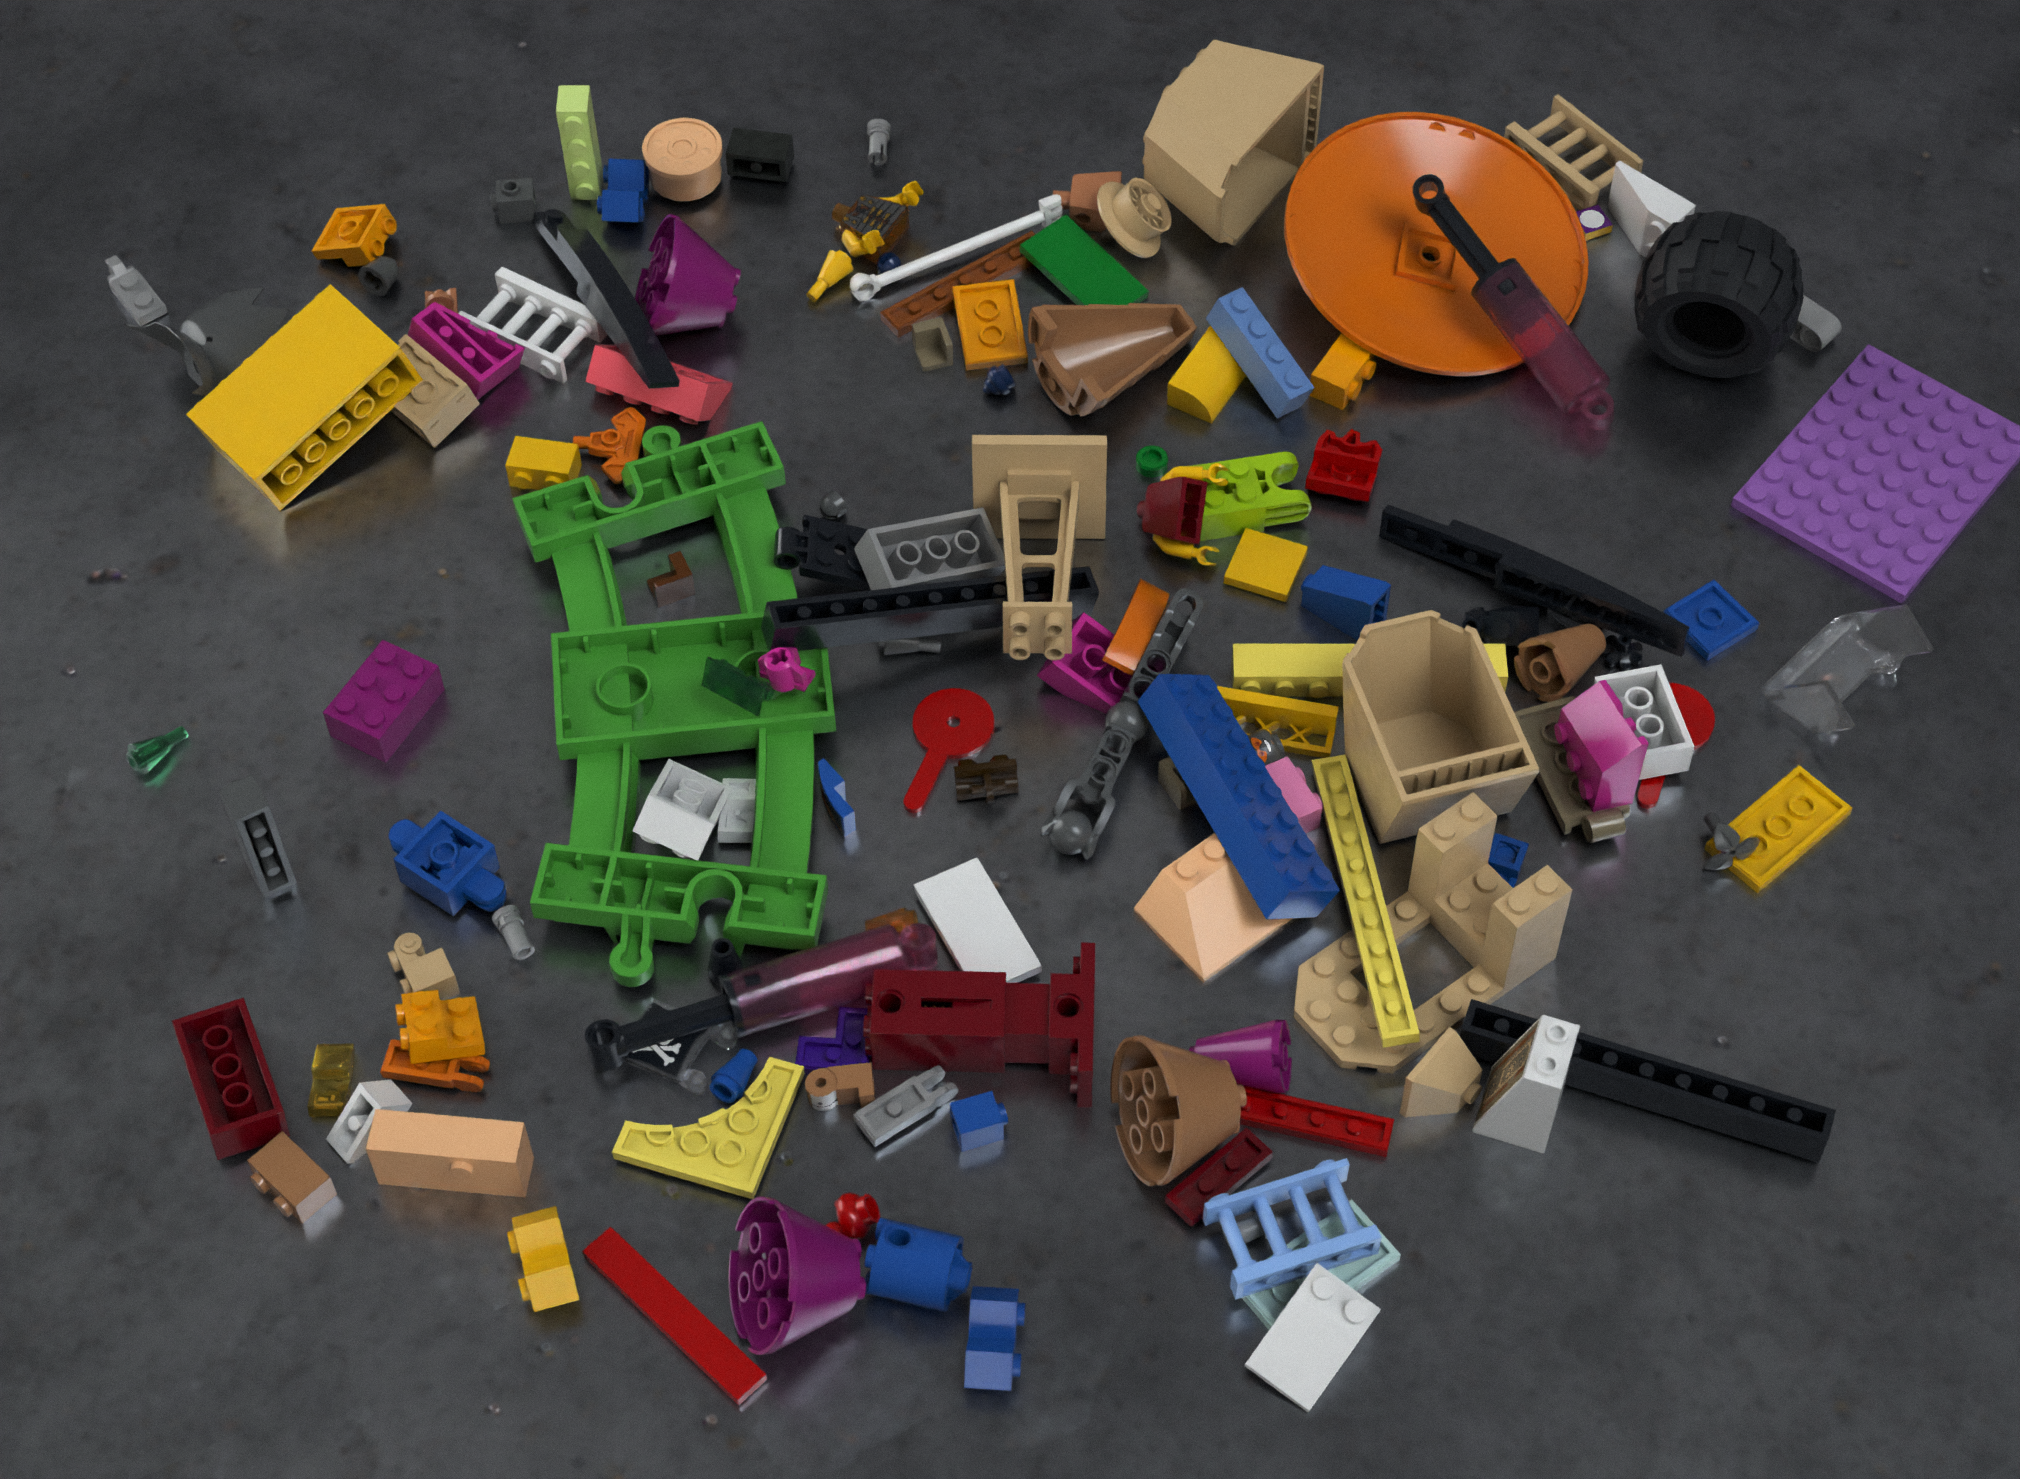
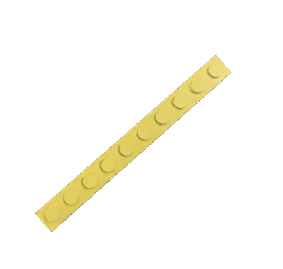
[1312,754,1420,1048]

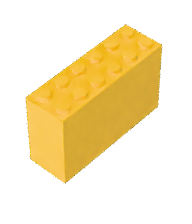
[186,284,423,511]

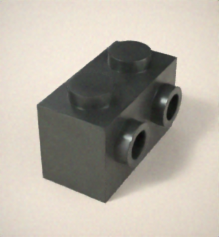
[725,128,794,182]

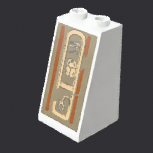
[1472,1015,1580,1154]

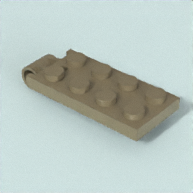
[1514,696,1630,843]

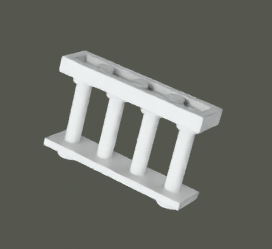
[458,267,607,384]

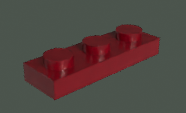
[1165,1127,1273,1227]

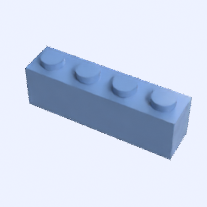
[1206,287,1315,419]

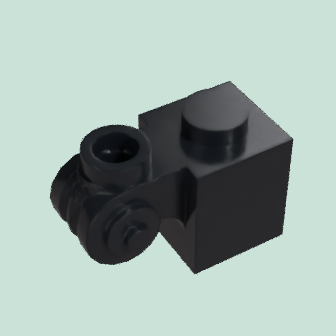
[1462,606,1539,646]

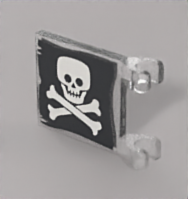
[624,998,738,1096]

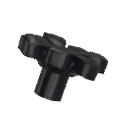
[1600,635,1643,672]

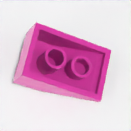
[1037,612,1158,714]

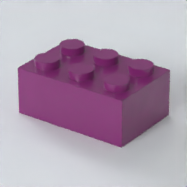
[323,640,445,763]

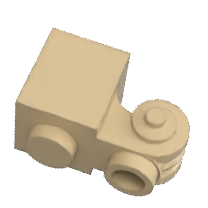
[387,933,460,1000]

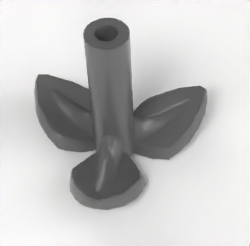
[1703,812,1760,871]

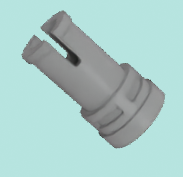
[867,119,891,165]
[492,905,535,960]

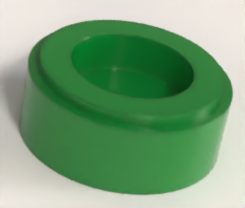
[1136,445,1168,478]

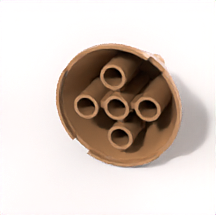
[1110,1035,1247,1186]

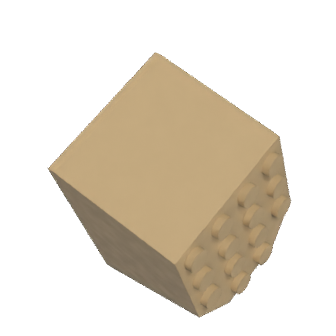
[1142,40,1324,245]
[1342,610,1539,844]

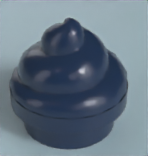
[982,364,1016,395]

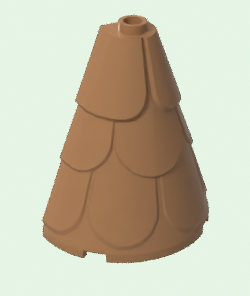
[1028,303,1197,417]

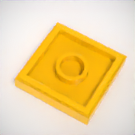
[1223,528,1308,602]

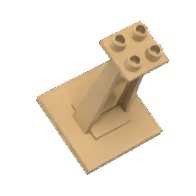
[972,435,1107,660]

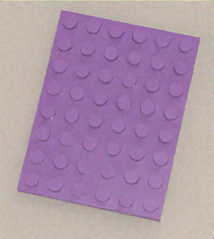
[1731,344,2020,604]

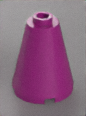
[1189,1019,1292,1093]

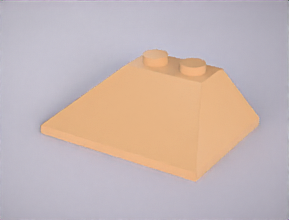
[1134,833,1293,983]

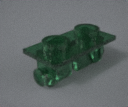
[701,656,774,716]

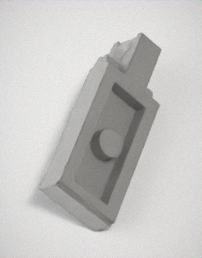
[105,255,168,326]

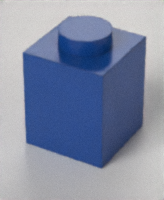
[949,1091,1009,1152]

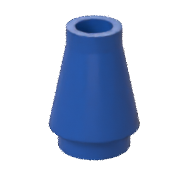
[710,1049,758,1103]

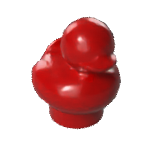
[826,1192,880,1240]

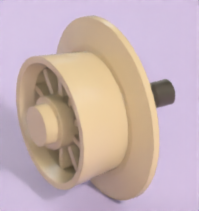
[1097,178,1172,258]

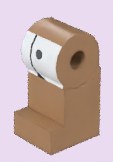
[805,1062,876,1111]

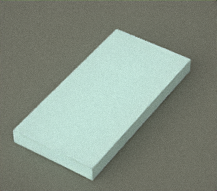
[1242,1199,1401,1330]

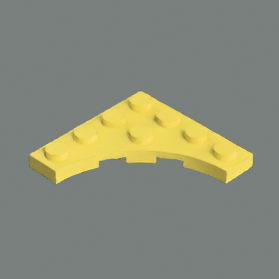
[612,1057,805,1199]

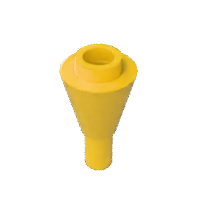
[806,250,853,302]

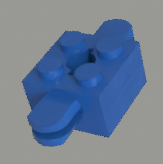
[388,810,507,917]

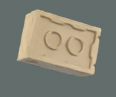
[391,334,480,448]

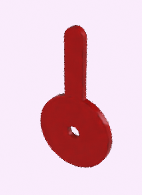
[1636,683,1715,809]
[903,688,995,813]

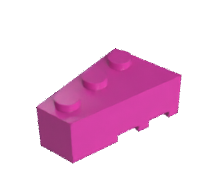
[408,302,525,400]

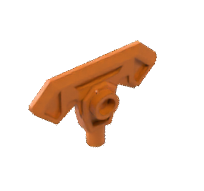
[573,407,646,484]

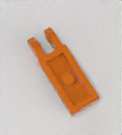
[380,1039,490,1093]

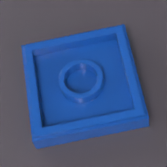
[1663,580,1759,661]

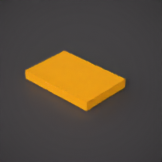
[952,279,1028,371]

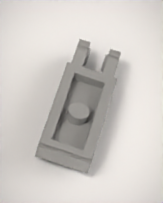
[853,1066,959,1147]

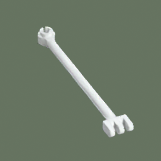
[849,194,1063,301]

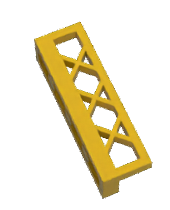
[1217,686,1339,758]

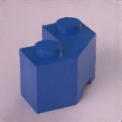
[597,159,649,222]
[964,1286,1026,1391]

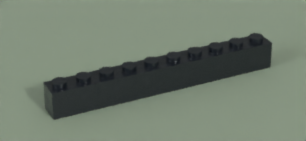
[761,566,1100,652]
[1460,999,1836,1163]

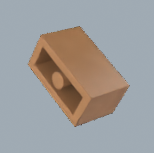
[247,1131,337,1224]

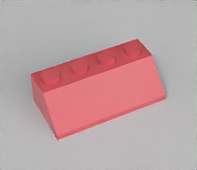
[585,344,733,425]

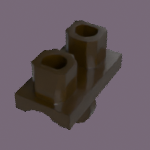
[954,754,1019,804]

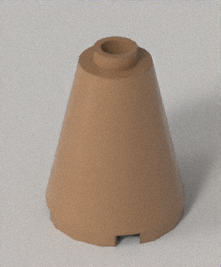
[1514,623,1606,702]

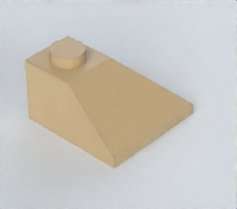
[1400,1027,1482,1117]

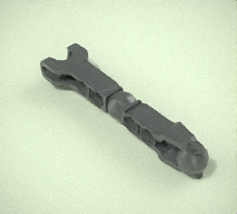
[1040,588,1203,860]

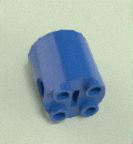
[864,1217,973,1312]

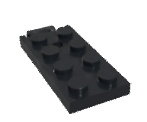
[773,515,871,591]

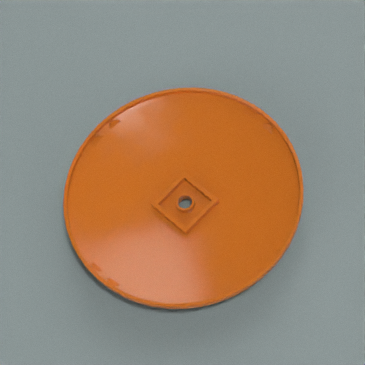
[1284,112,1588,376]

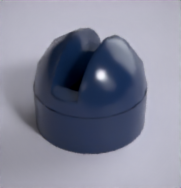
[877,252,901,275]

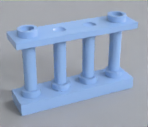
[1203,1158,1382,1300]

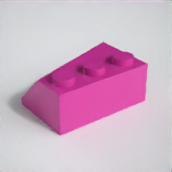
[1554,680,1649,812]

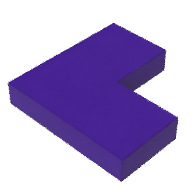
[795,1007,871,1075]

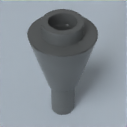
[878,637,941,655]

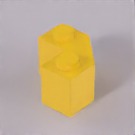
[507,1206,579,1312]

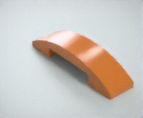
[1102,578,1170,676]

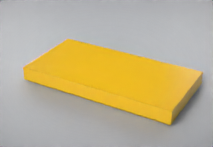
[1704,765,1852,893]

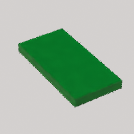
[1019,214,1149,305]

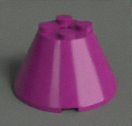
[635,214,741,336]
[728,1197,866,1355]

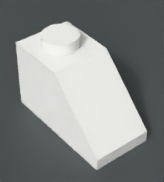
[326,1079,413,1164]

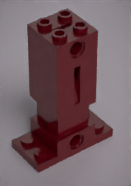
[863,942,1095,1108]

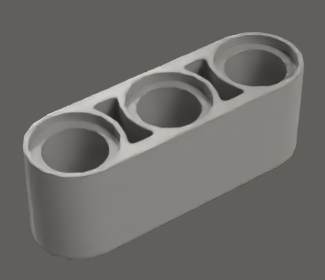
[1790,295,1842,352]

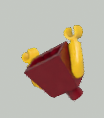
[1137,463,1229,566]

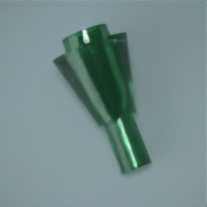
[126,726,188,774]

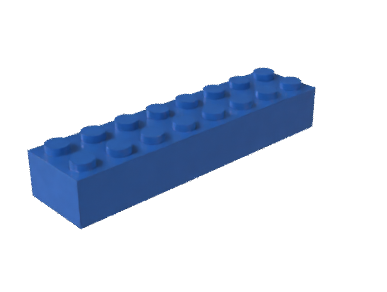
[1137,674,1340,919]

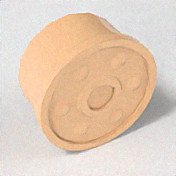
[642,118,723,202]

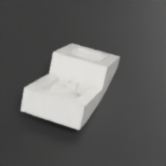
[717,778,756,843]

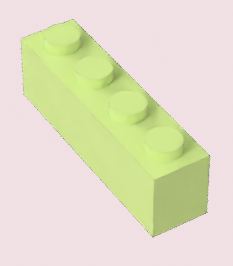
[556,85,603,200]

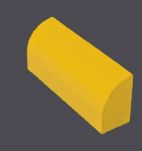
[1167,325,1246,424]

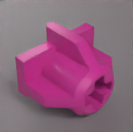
[758,647,816,692]

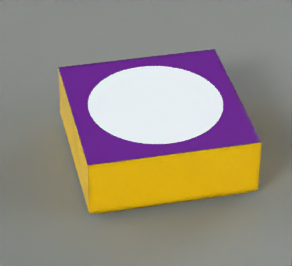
[1576,205,1613,241]

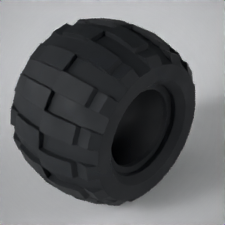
[1634,211,1803,378]

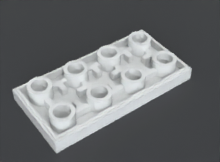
[914,857,1042,983]

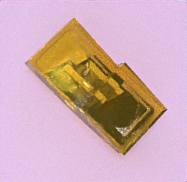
[307,1043,355,1117]

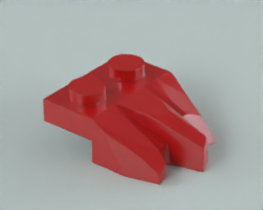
[1305,429,1382,502]

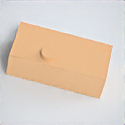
[366,1109,534,1198]

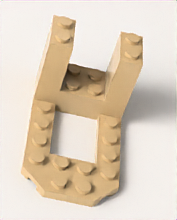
[1293,792,1573,1074]

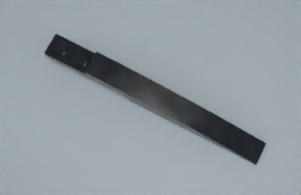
[533,209,680,389]
[1379,504,1690,657]

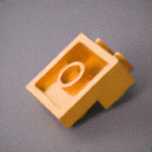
[311,204,397,267]
[395,990,485,1064]

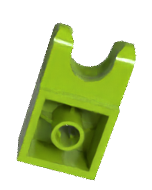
[1193,452,1311,541]

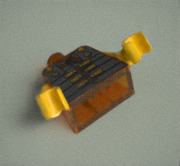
[832,181,924,264]

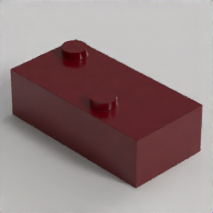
[172,997,290,1160]

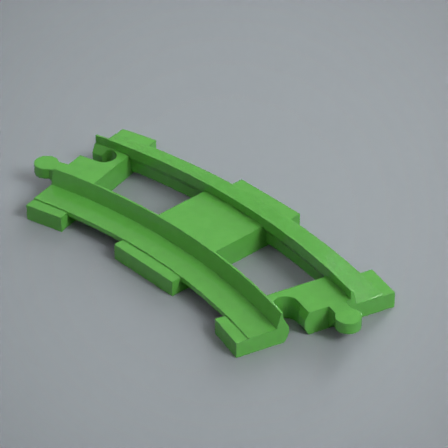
[512,421,836,987]

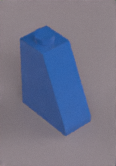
[1301,565,1391,641]

